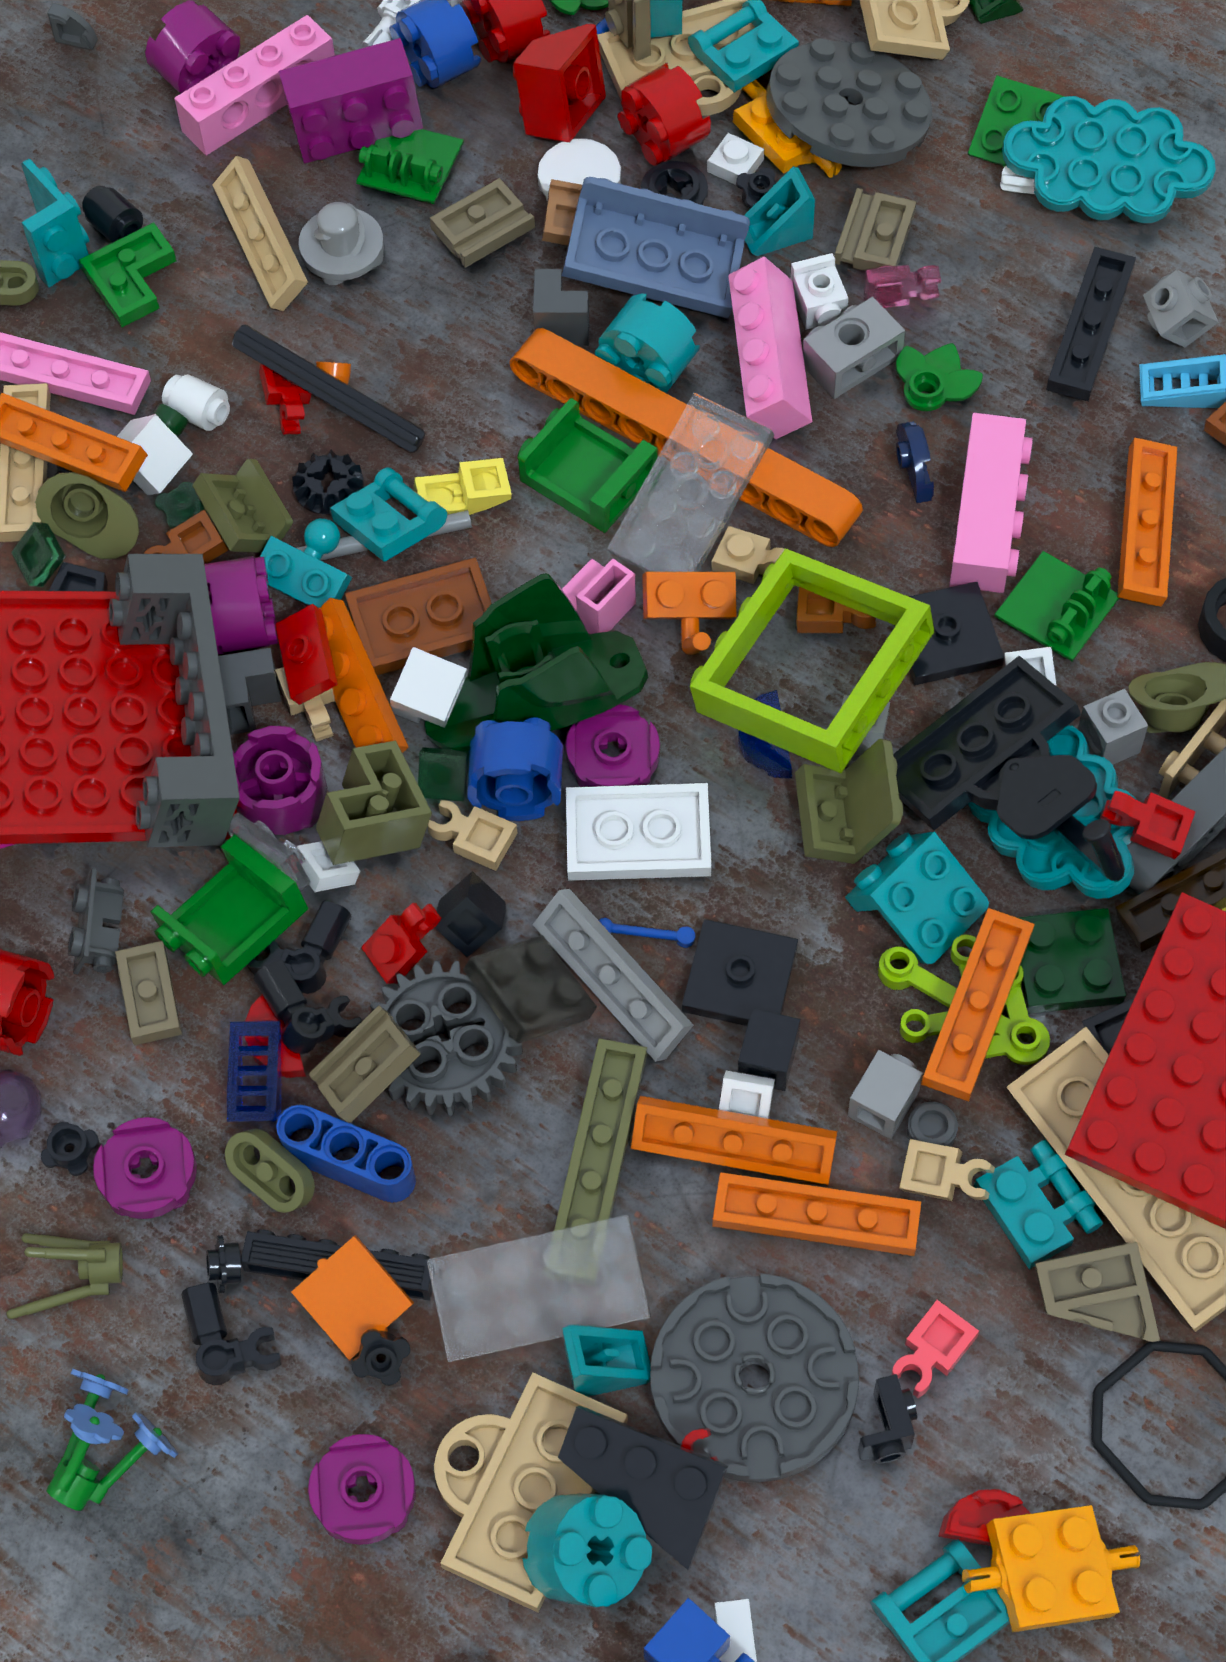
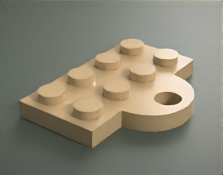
[598,0,755,116]
[860,0,970,60]
[434,1372,628,1613]

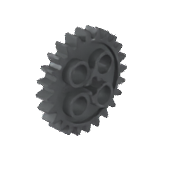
[370,960,523,1116]

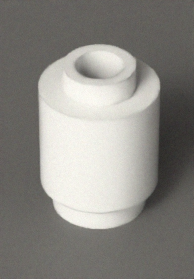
[162,374,230,431]

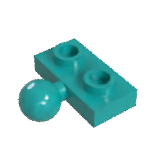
[260,518,352,608]

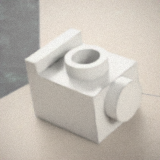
[790,253,848,330]

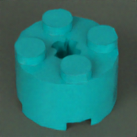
[594,293,700,393]
[523,1493,652,1607]

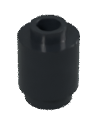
[82,186,143,243]

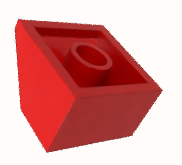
[513,24,606,143]

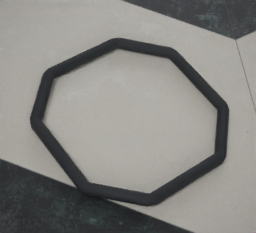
[1091,1341,1226,1510]

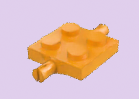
[732,80,842,178]
[962,1505,1140,1632]

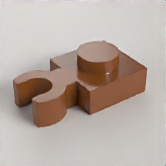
[143,510,229,564]
[796,587,876,633]

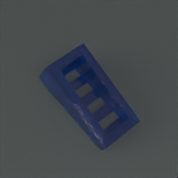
[227,1021,281,1122]

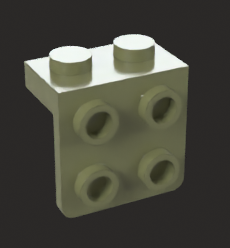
[795,739,903,864]

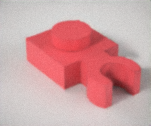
[891,1300,979,1398]

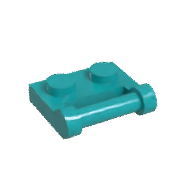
[688,0,799,93]
[330,467,447,562]
[870,1539,1010,1662]

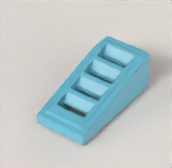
[1139,354,1226,408]

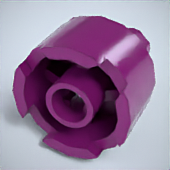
[145,0,240,93]
[204,556,278,655]
[233,726,328,835]

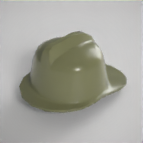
[35,472,140,559]
[1128,662,1226,733]

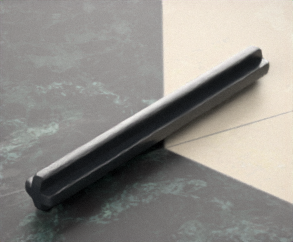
[232,325,426,453]

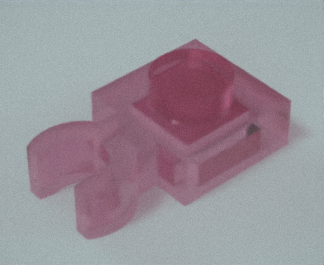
[864,265,941,308]

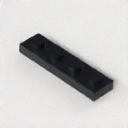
[1046,247,1136,402]

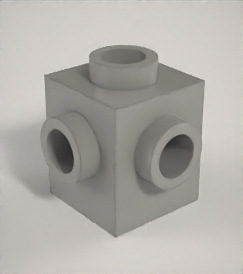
[1143,269,1219,348]

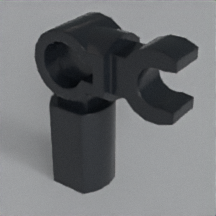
[247,900,352,994]
[253,960,362,1054]
[181,1282,281,1385]

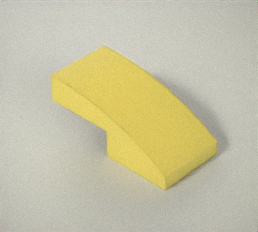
[414,458,512,515]

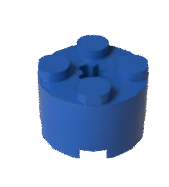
[389,0,481,88]
[467,717,563,821]

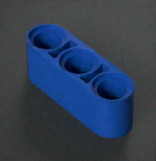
[276,1105,416,1203]

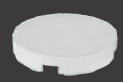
[538,139,621,201]

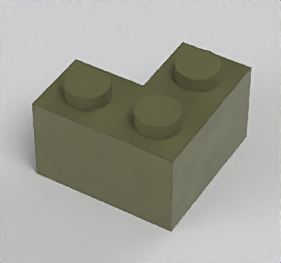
[316,740,432,865]

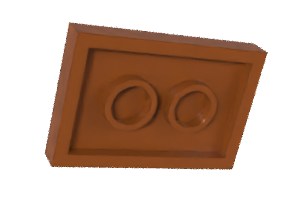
[345,557,492,675]

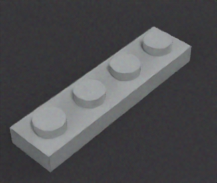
[532,889,694,1062]

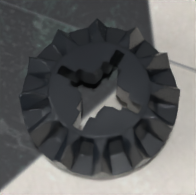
[641,161,708,205]
[292,449,364,514]

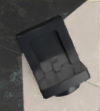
[858,1374,917,1464]

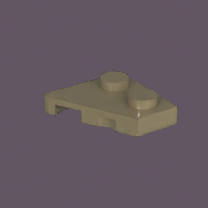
[1035,1241,1160,1342]

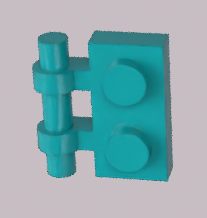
[974,1140,1103,1270]

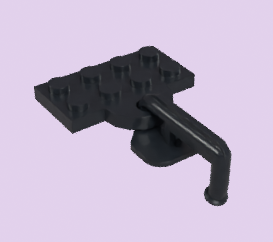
[893,656,1125,882]

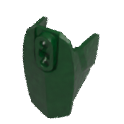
[425,573,649,753]

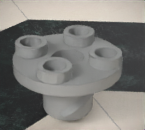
[299,202,384,285]

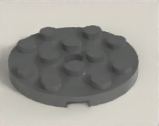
[766,38,932,167]
[650,1273,859,1482]

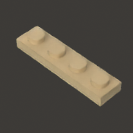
[212,156,308,311]
[0,383,51,542]

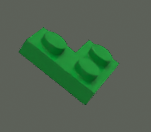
[79,222,177,327]

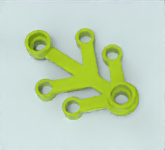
[878,935,1050,1065]

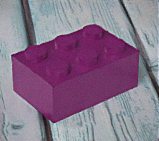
[279,38,423,164]

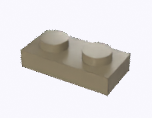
[115,941,182,1046]

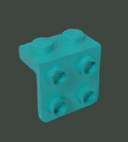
[21,158,90,288]
[845,831,989,964]

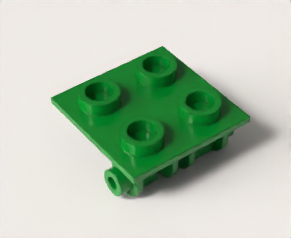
[968,75,1066,166]
[356,129,464,204]
[994,551,1119,662]

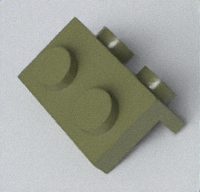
[192,459,293,553]

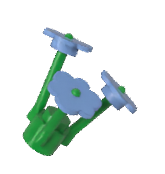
[46,1369,178,1511]

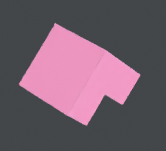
[562,559,636,634]

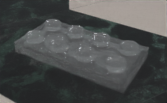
[607,393,775,572]
[427,1215,652,1362]

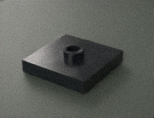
[894,582,1004,686]
[682,919,798,1026]

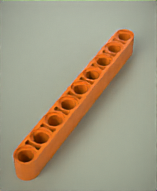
[509,328,863,547]

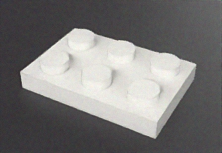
[566,783,711,881]

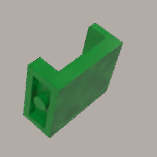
[517,398,658,533]
[150,834,308,986]

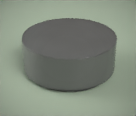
[907,1102,958,1147]

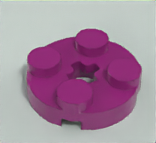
[566,704,660,787]
[93,1117,197,1219]
[308,1434,416,1545]

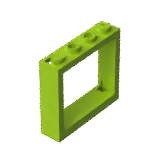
[690,548,934,773]

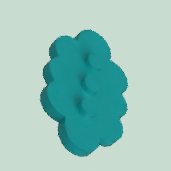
[1002,96,1216,223]
[968,725,1136,899]

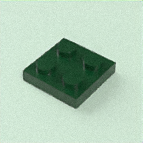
[1018,908,1126,1014]

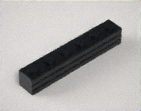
[241,1229,436,1301]

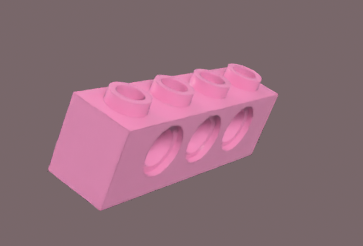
[174,15,335,156]

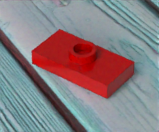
[275,604,338,705]

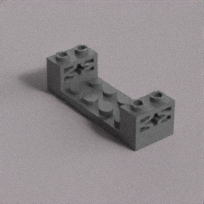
[109,554,240,848]

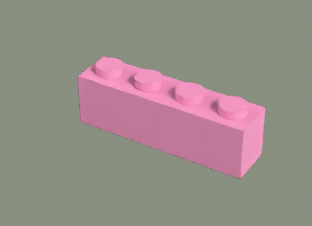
[728,256,812,440]
[950,413,1033,593]

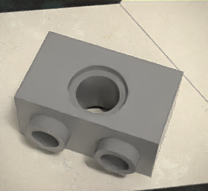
[803,296,905,399]

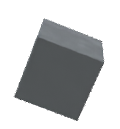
[533,269,590,346]
[218,648,281,735]

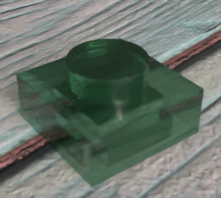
[11,522,66,587]
[418,747,469,802]

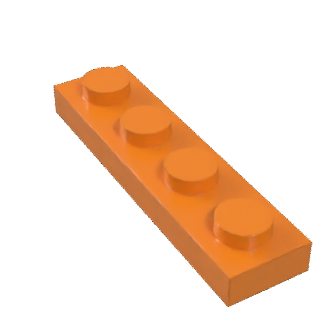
[0,393,148,492]
[1117,438,1177,607]
[319,598,409,753]
[921,908,1035,1102]
[631,1096,838,1185]
[712,1172,921,1256]

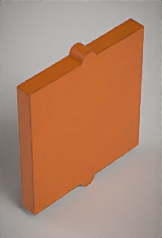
[291,1235,414,1361]

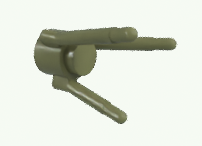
[6,1233,123,1319]

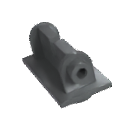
[68,868,124,975]

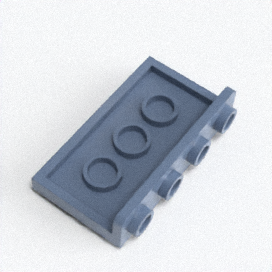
[562,177,750,318]

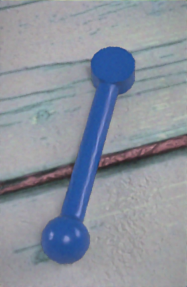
[598,918,695,948]

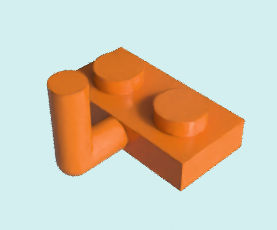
[642,572,737,655]

